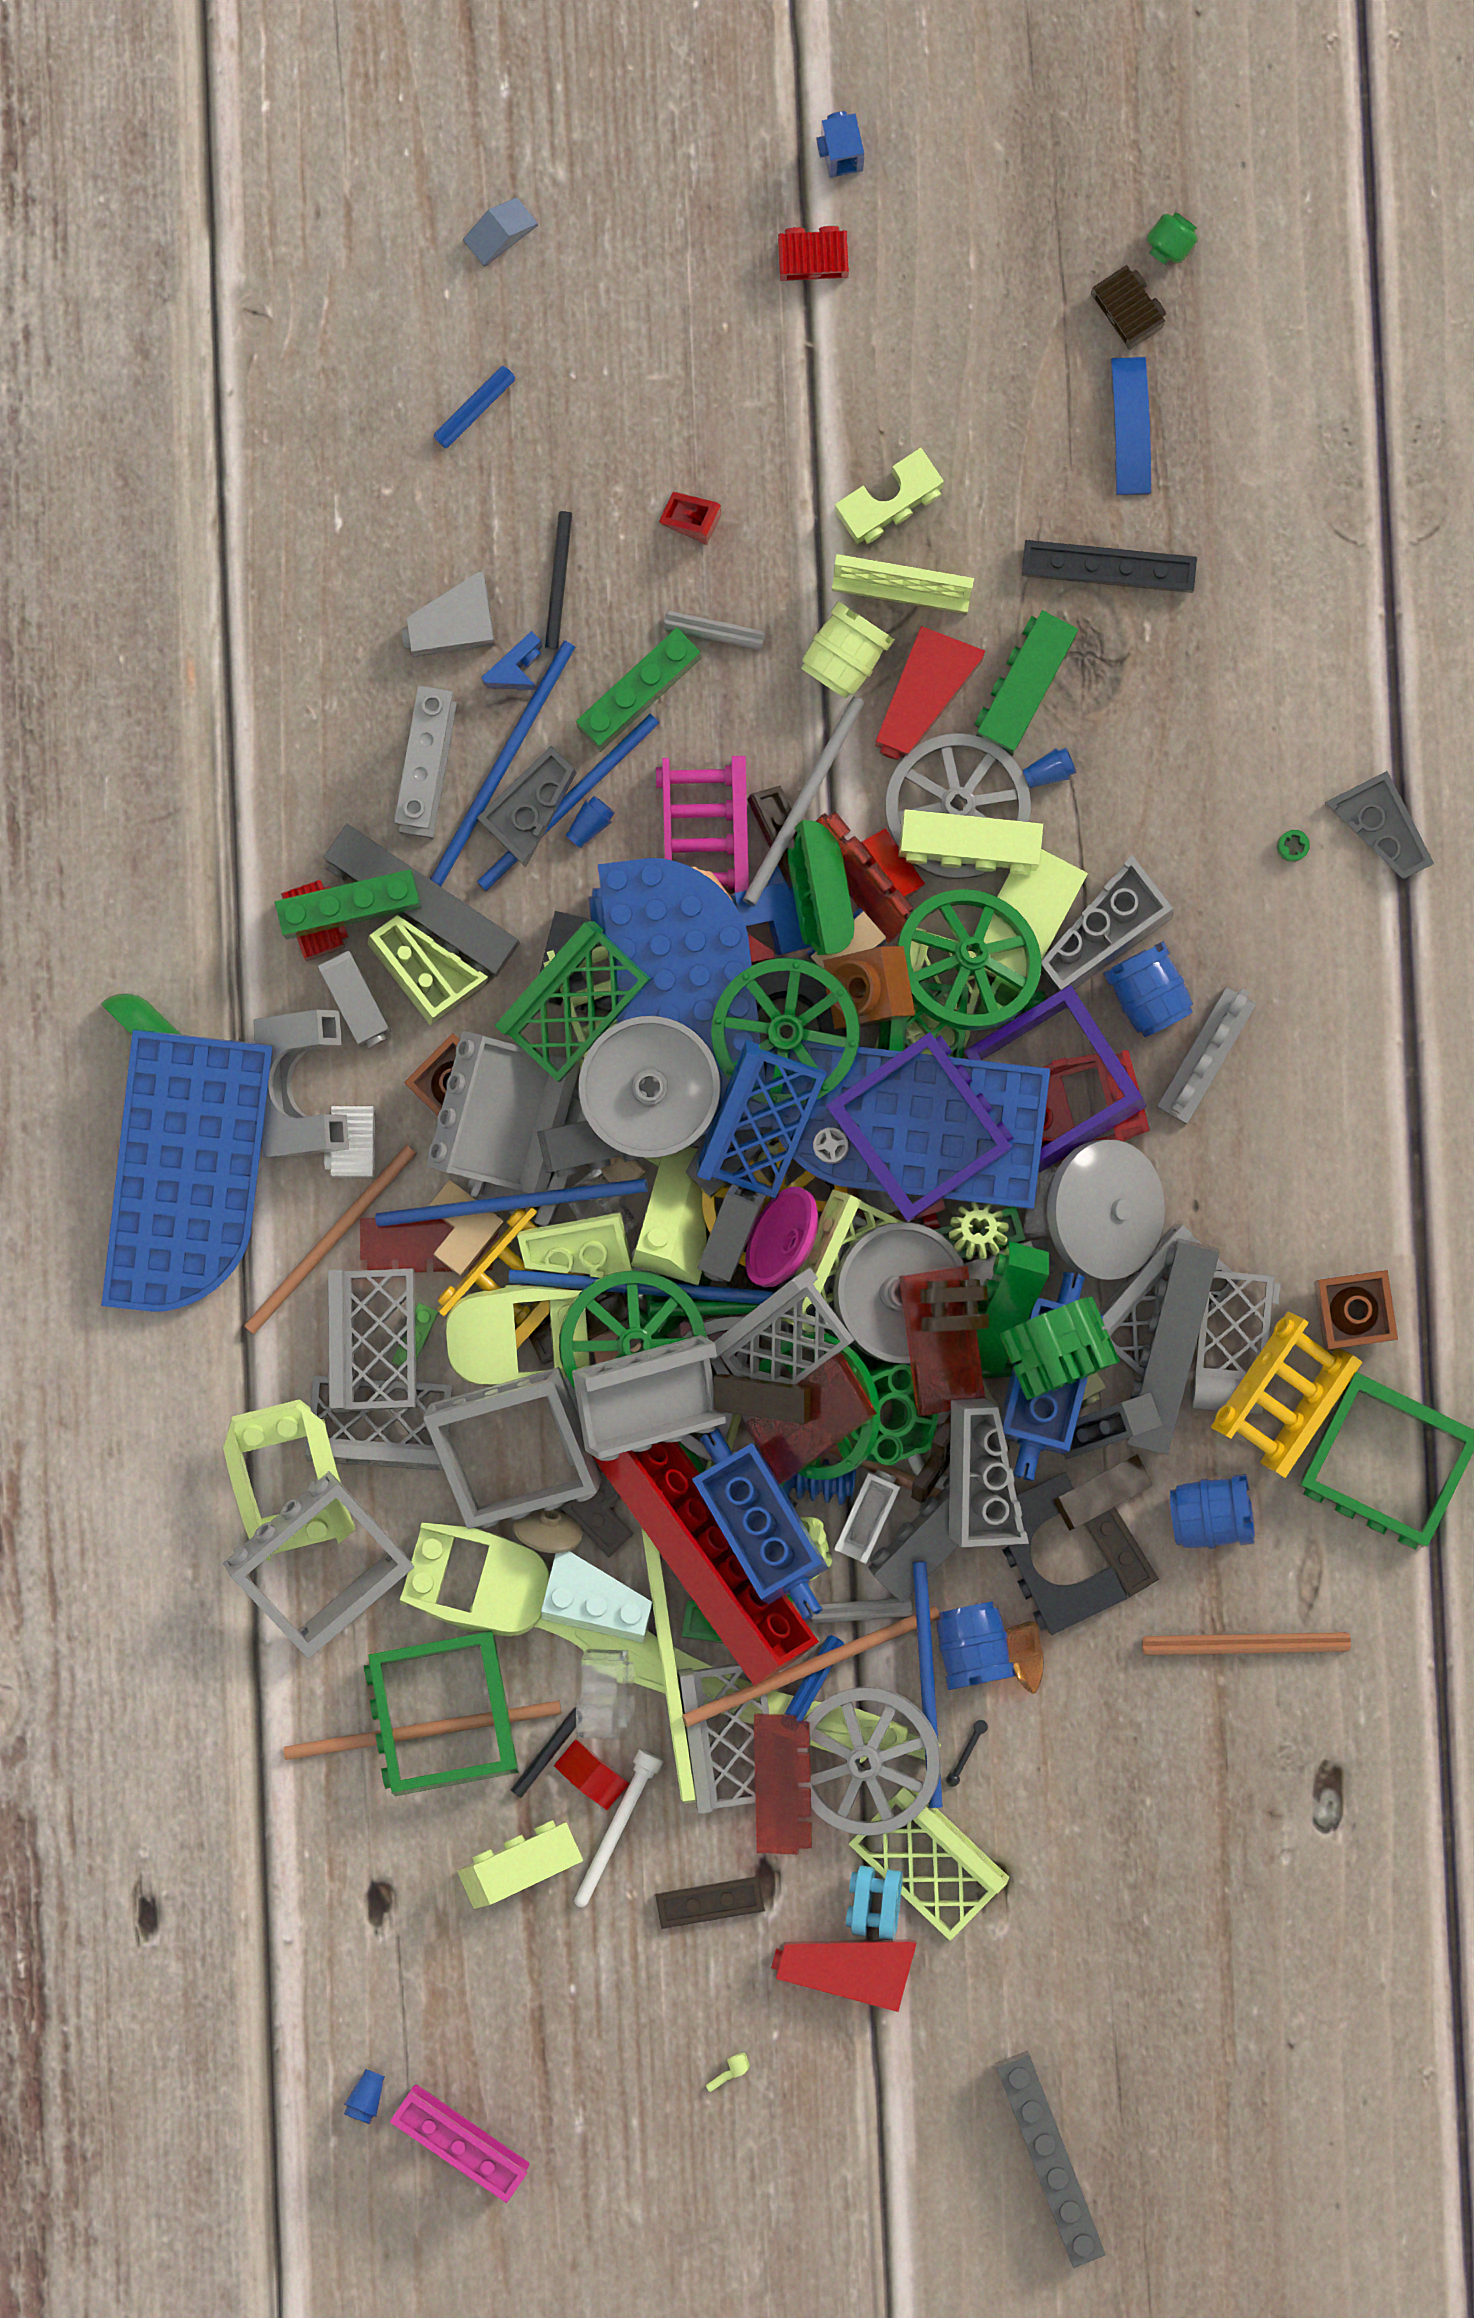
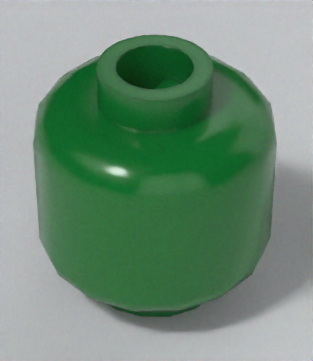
[1147,211,1198,265]

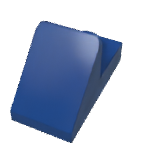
[481,631,542,690]

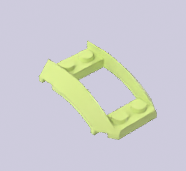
[223,1399,355,1561]

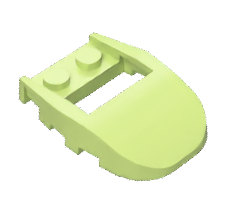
[446,1284,590,1386]
[400,1523,550,1637]

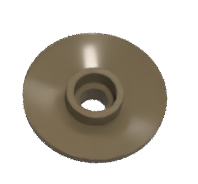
[513,1508,583,1553]

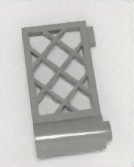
[1192,1271,1281,1415]

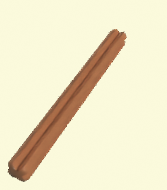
[1142,1632,1351,1655]

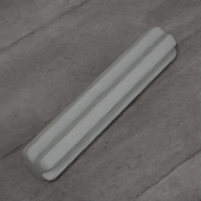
[663,611,765,650]
[809,1598,913,1624]

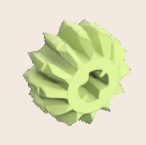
[949,1202,1009,1261]

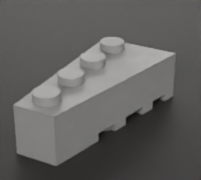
[1041,855,1173,993]
[949,1398,1029,1547]

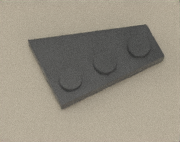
[477,746,577,868]
[1325,771,1434,880]

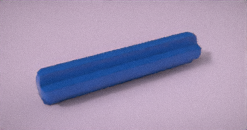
[434,366,515,448]
[781,1635,844,1731]

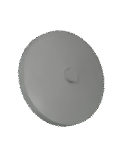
[579,1016,721,1158]
[1047,1140,1165,1280]
[833,1222,968,1364]

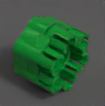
[999,1296,1120,1400]
[827,1360,942,1465]

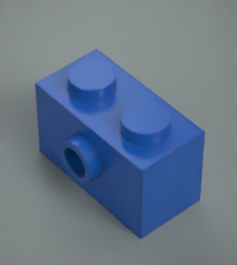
[816,111,864,178]

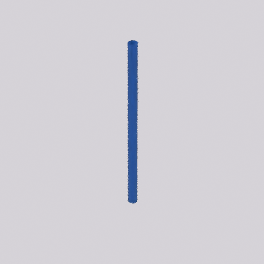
[430,640,576,887]
[375,1178,648,1227]
[508,1269,775,1304]

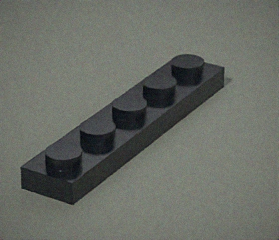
[1021,540,1197,593]

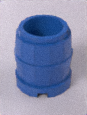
[1103,941,1193,1038]
[1170,1474,1255,1549]
[936,1602,1015,1690]

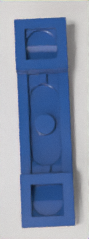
[1111,357,1151,495]

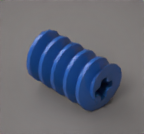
[783,1455,856,1505]

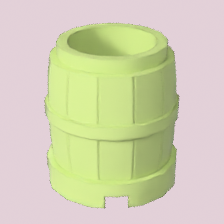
[801,601,895,699]

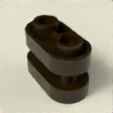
[920,1279,989,1332]

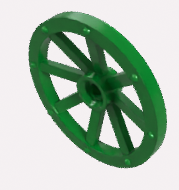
[897,889,1042,1030]
[711,958,860,1106]
[559,1271,706,1390]
[756,1332,880,1480]

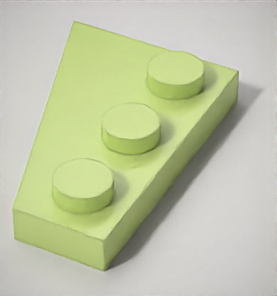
[517,1213,635,1278]

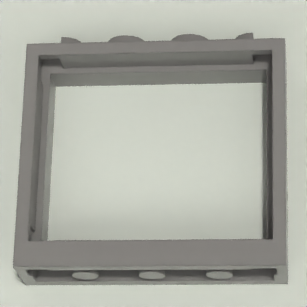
[423,1367,603,1529]
[223,1471,414,1659]

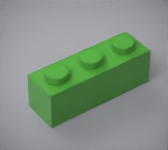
[391,1303,439,1366]

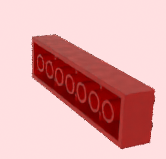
[592,1441,819,1686]

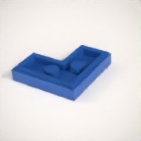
[729,882,812,956]

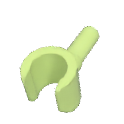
[706,2052,750,2092]

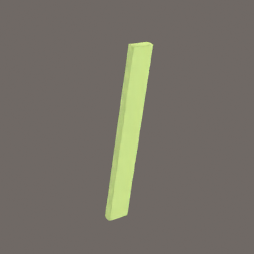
[641,1527,696,1804]

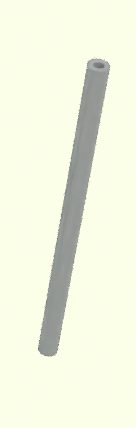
[743,697,865,906]

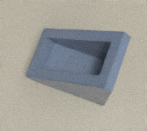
[463,197,538,267]

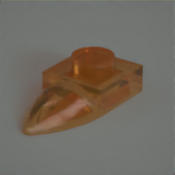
[1004,1620,1044,1694]

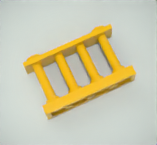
[436,1207,584,1349]
[1211,1311,1362,1478]

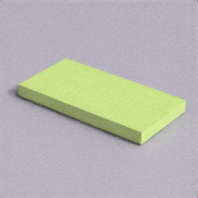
[968,849,1088,978]

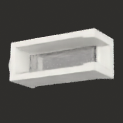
[834,1469,900,1564]

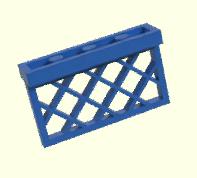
[696,1040,826,1198]

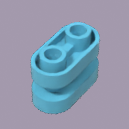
[846,1865,903,1941]

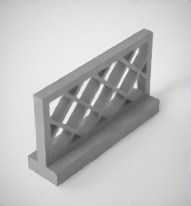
[1099,1223,1240,1377]
[328,1268,416,1413]
[712,1268,855,1385]
[305,1376,453,1471]
[678,1664,781,1814]

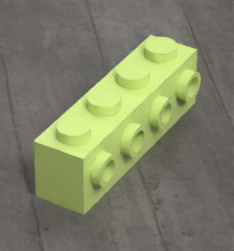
[898,809,1043,875]

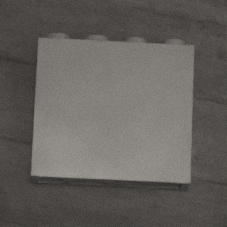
[426,1031,580,1193]

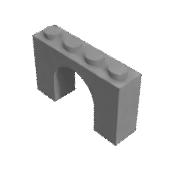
[253,1009,349,1158]

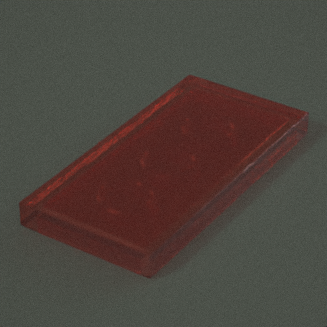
[899,1266,985,1416]
[745,1353,877,1484]

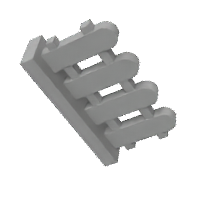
[1156,987,1256,1125]

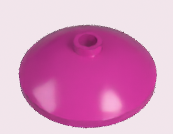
[745,1187,818,1288]

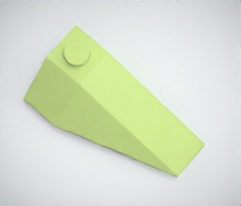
[631,1146,707,1285]

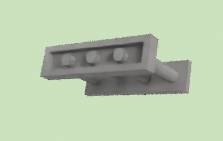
[394,686,458,839]

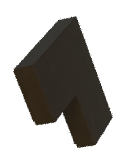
[911,1414,951,1504]
[560,1469,634,1557]

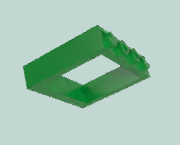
[1298,1372,1474,1550]
[364,1631,519,1797]

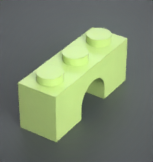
[834,448,944,545]

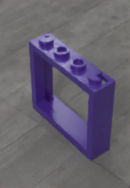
[964,985,1147,1173]
[826,1032,1014,1223]

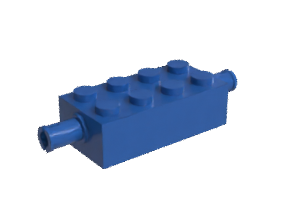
[1000,1272,1104,1481]
[692,1428,829,1621]

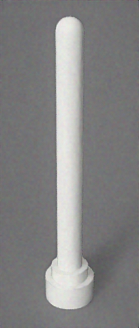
[574,1749,664,1907]

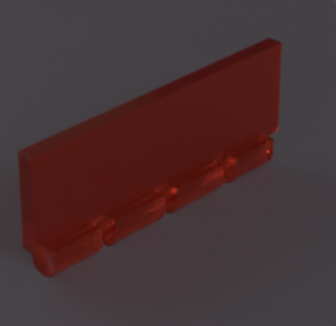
[816,812,914,944]
[360,1215,499,1273]
[754,1713,812,1855]

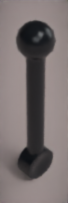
[946,1720,988,1787]

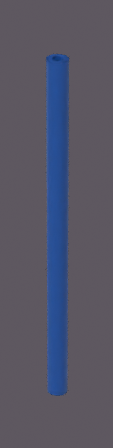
[477,714,659,891]
[912,1561,943,1808]

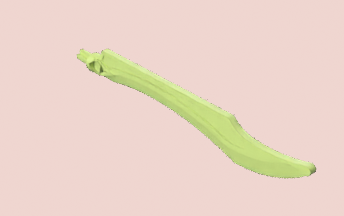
[470,1604,941,1763]

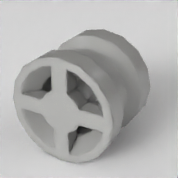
[813,1128,849,1164]

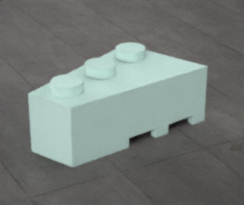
[541,1551,652,1643]

